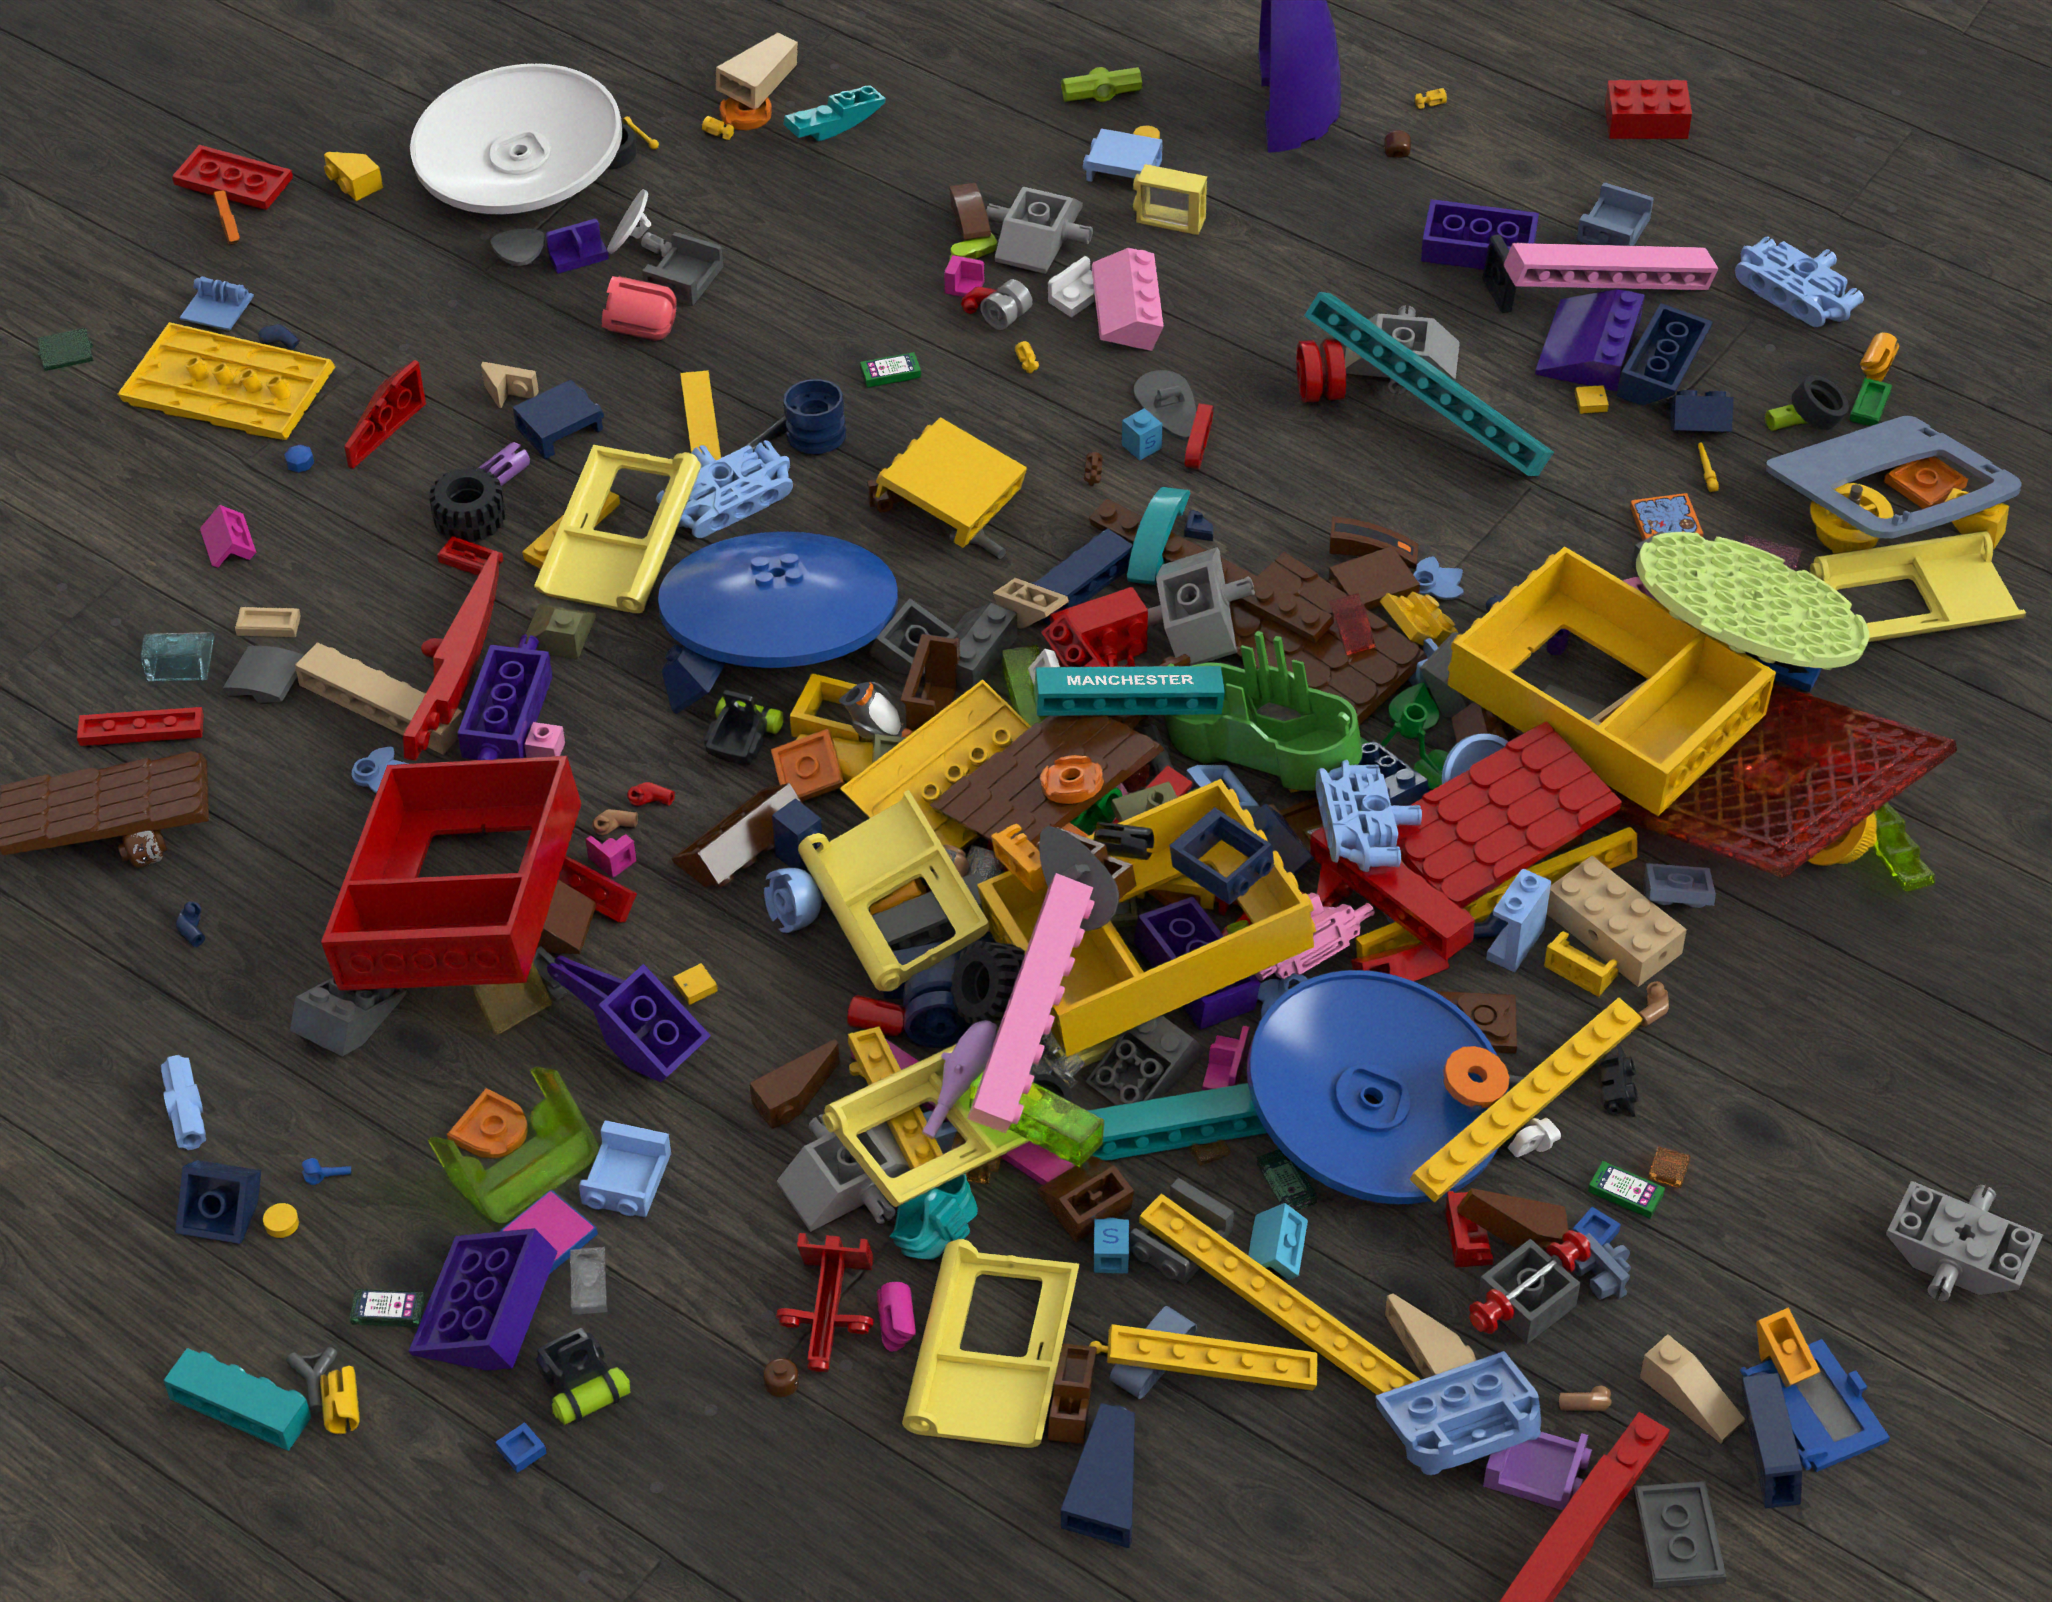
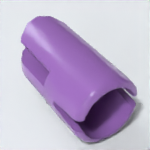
[476,442,530,486]

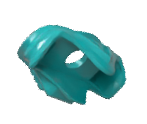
[889,1173,978,1259]

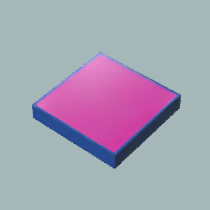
[500,1190,598,1274]

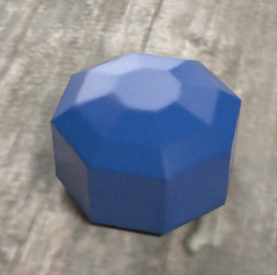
[284,444,314,473]

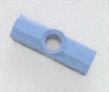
[161,1055,206,1150]

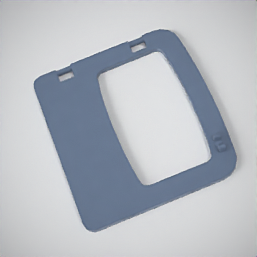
[1766,416,2022,538]

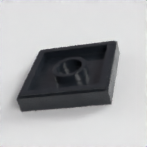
[1482,235,1517,313]

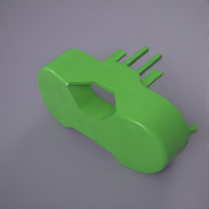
[1164,631,1363,791]

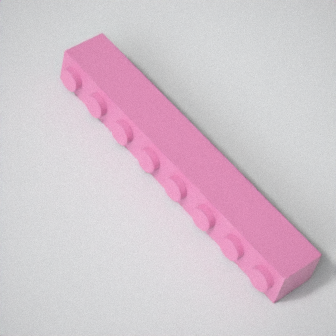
[1504,243,1718,290]
[967,873,1095,1133]

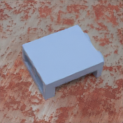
[1083,128,1162,182]
[1486,869,1551,973]
[579,1120,671,1218]

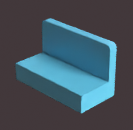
[1248,1203,1308,1280]

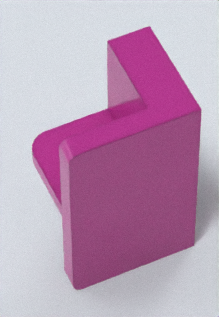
[1202,1026,1250,1091]

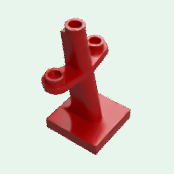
[776,1233,874,1372]

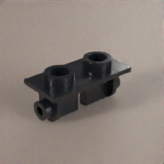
[1600,1045,1639,1117]

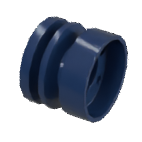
[783,379,846,454]

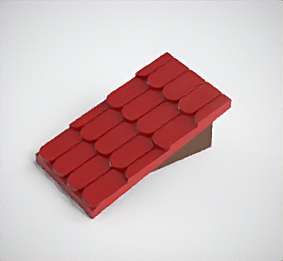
[1396,721,1622,909]

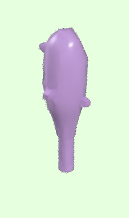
[922,1020,997,1139]

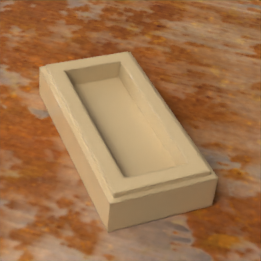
[235,607,301,637]

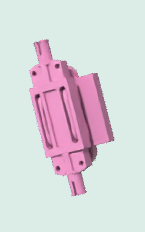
[1255,892,1375,981]

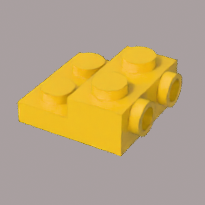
[1380,591,1458,647]

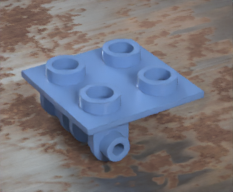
[180,276,254,331]

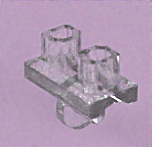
[1029,1031,1085,1089]

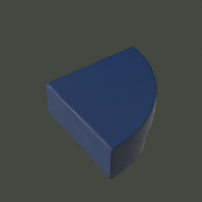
[1184,510,1213,541]

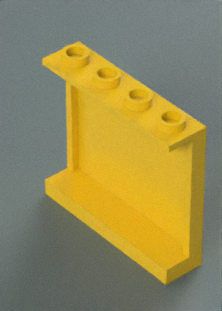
[876,417,1027,548]

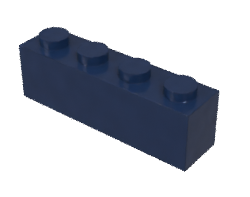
[1031,528,1133,625]

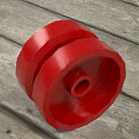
[1296,338,1346,403]

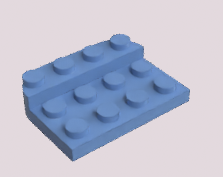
[1375,1351,1541,1475]

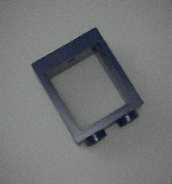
[1169,807,1275,905]

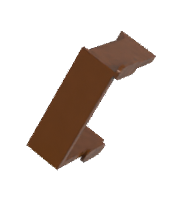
[900,634,960,732]

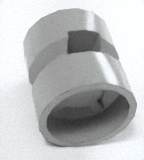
[980,279,1032,330]

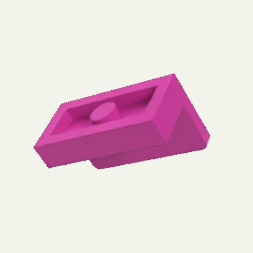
[200,505,256,568]

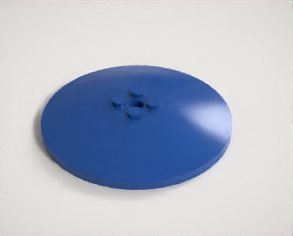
[658,532,898,668]
[1247,970,1509,1204]

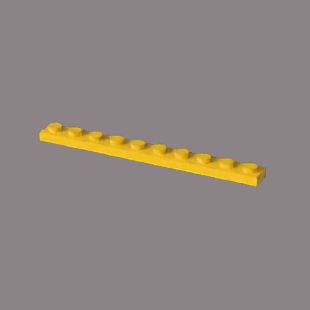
[1356,827,1637,958]
[1410,997,1643,1203]
[1139,1193,1421,1395]

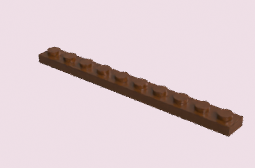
[1089,499,1334,643]

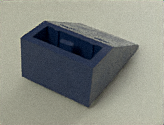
[1359,740,1429,806]

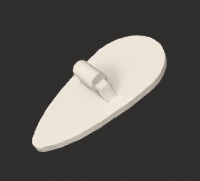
[607,189,651,254]

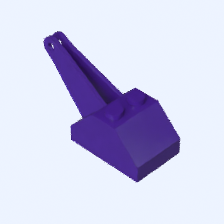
[547,955,711,1083]

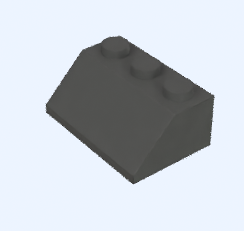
[924,603,1018,692]

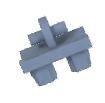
[1573,1233,1631,1300]

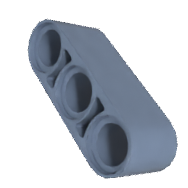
[1110,1306,1197,1399]

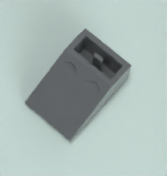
[290,977,406,1057]
[1085,1015,1206,1106]

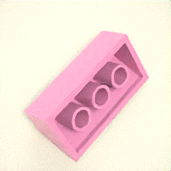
[1092,248,1164,351]

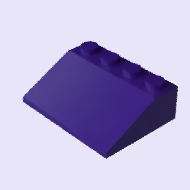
[1535,289,1644,391]
[408,1228,558,1370]

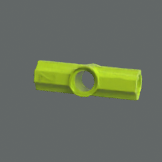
[1061,67,1142,102]

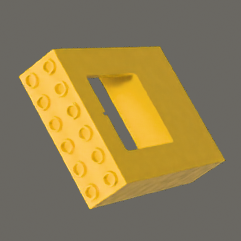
[1447,546,1776,816]
[977,779,1316,1057]

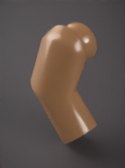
[592,809,638,835]
[1638,982,1669,1027]
[1559,1386,1612,1411]

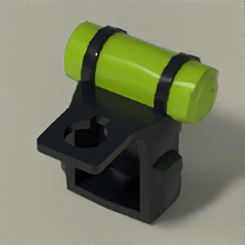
[704,690,783,765]
[536,1328,630,1425]

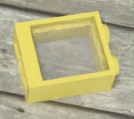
[1133,164,1207,235]

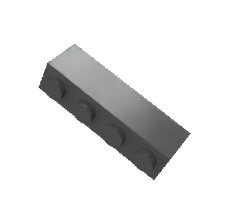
[872,872,984,951]

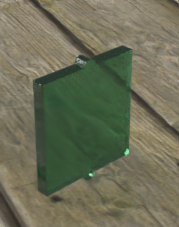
[38,328,93,371]

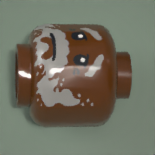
[117,829,167,869]

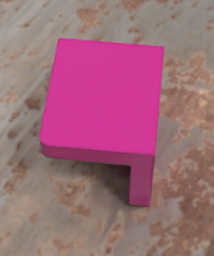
[944,255,984,297]
[585,834,636,878]

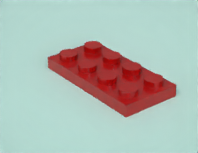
[172,145,293,210]

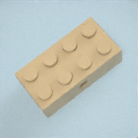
[1547,856,1687,987]

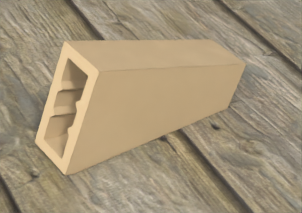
[716,33,798,109]

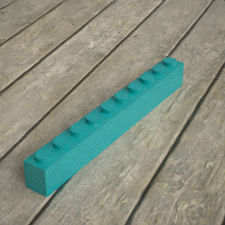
[1304,292,1554,476]

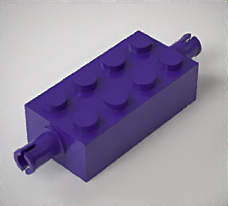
[457,634,553,760]

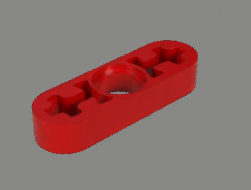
[1185,403,1214,469]

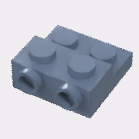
[1643,863,1716,908]

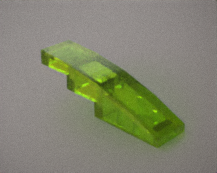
[1864,791,1935,892]

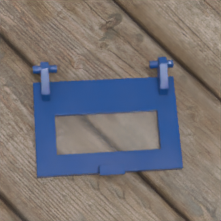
[1740,1339,1890,1472]

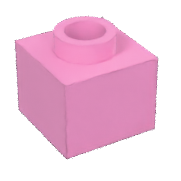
[524,722,565,758]

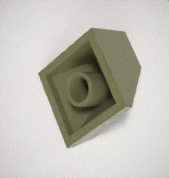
[525,604,596,659]

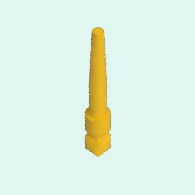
[1698,442,1719,492]

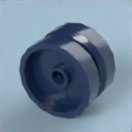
[903,968,973,1048]

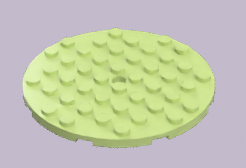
[1636,532,1869,670]

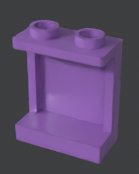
[1483,1432,1592,1510]

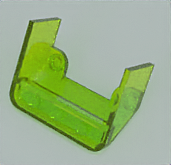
[428,1066,599,1223]

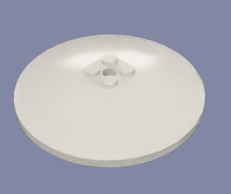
[410,64,622,214]

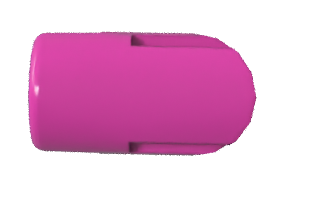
[877,1282,916,1351]

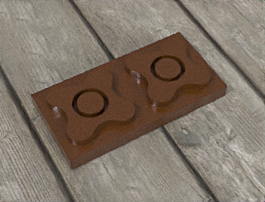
[1434,991,1517,1053]

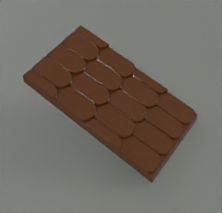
[1229,552,1428,726]
[930,715,1164,847]
[0,751,209,855]

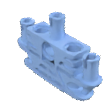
[1735,237,1864,327]
[656,440,793,538]
[1316,759,1422,872]

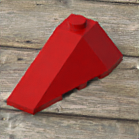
[344,360,426,469]

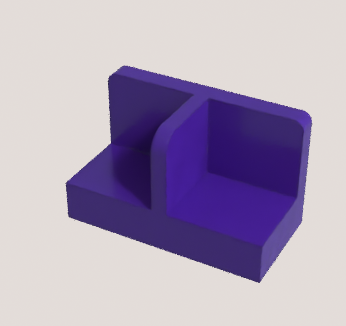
[546,219,609,274]

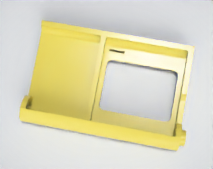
[534,445,701,613]
[1810,531,2026,642]
[798,790,990,991]
[822,1026,1067,1207]

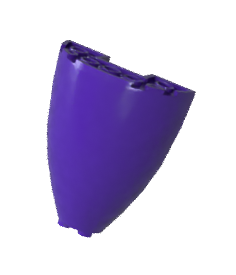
[1258,0,1341,153]

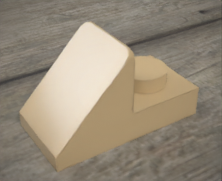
[481,362,539,408]

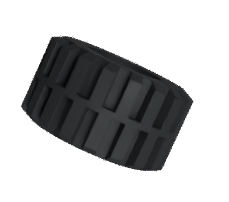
[429,467,506,542]
[951,941,1025,1026]

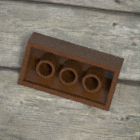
[671,783,803,887]

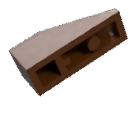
[750,1039,840,1129]
[1457,1188,1568,1252]

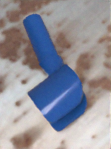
[302,1158,351,1185]

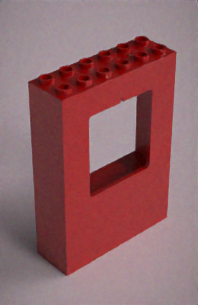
[321,756,581,990]

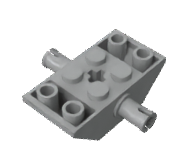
[986,187,1093,274]
[1345,305,1460,394]
[1148,547,1255,666]
[777,1114,910,1232]
[1886,1181,2043,1301]

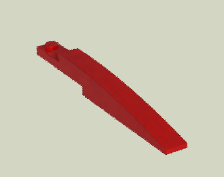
[403,551,499,761]
[1500,1412,1670,1602]

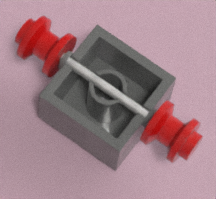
[1469,1230,1591,1344]

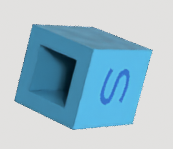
[1122,408,1162,461]
[1094,1218,1129,1273]

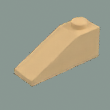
[993,578,1069,629]
[1385,1293,1476,1379]
[1640,1334,1745,1444]

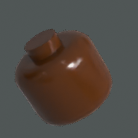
[1384,130,1411,157]
[763,1358,799,1397]

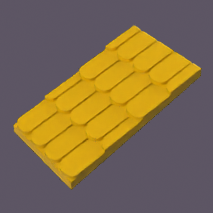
[118,322,335,440]
[840,679,1031,850]

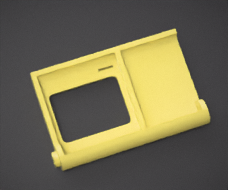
[902,1239,1079,1448]

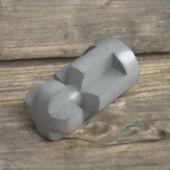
[641,232,672,257]

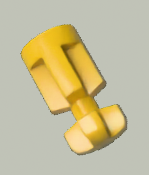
[1414,88,1447,109]
[702,116,734,140]
[1015,341,1039,374]

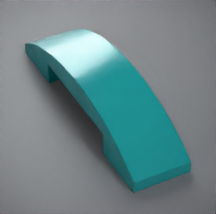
[1127,487,1190,585]

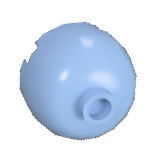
[764,868,823,933]

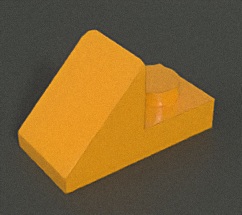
[1756,1307,1821,1388]

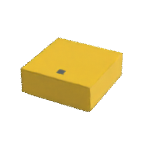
[1575,385,1609,414]
[673,963,718,1005]

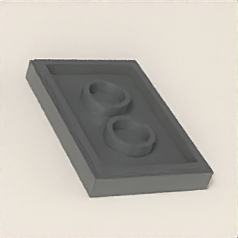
[1633,1481,1726,1588]

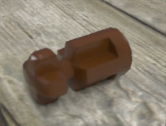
[1084,452,1103,486]

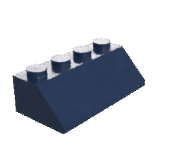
[1616,303,1713,406]

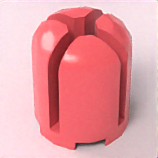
[602,276,677,341]

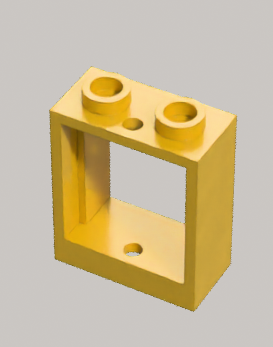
[790,673,871,742]

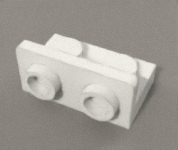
[1048,256,1095,317]

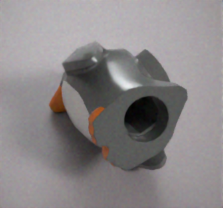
[839,682,913,740]

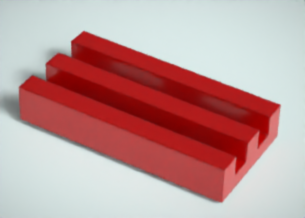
[437,536,504,576]

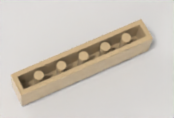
[295,642,463,755]

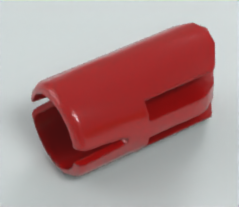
[847,995,905,1036]

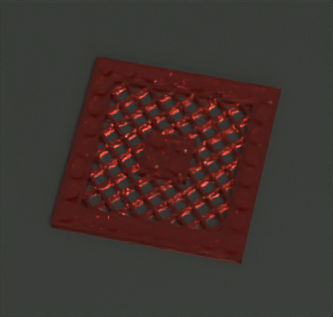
[1611,684,1957,878]

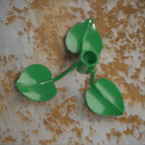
[1361,682,1449,790]

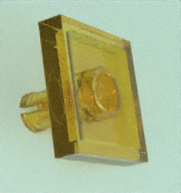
[470,962,552,1035]

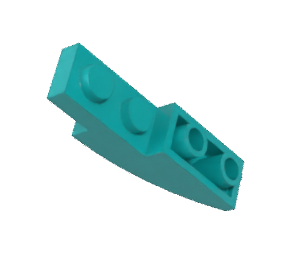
[783,85,886,141]

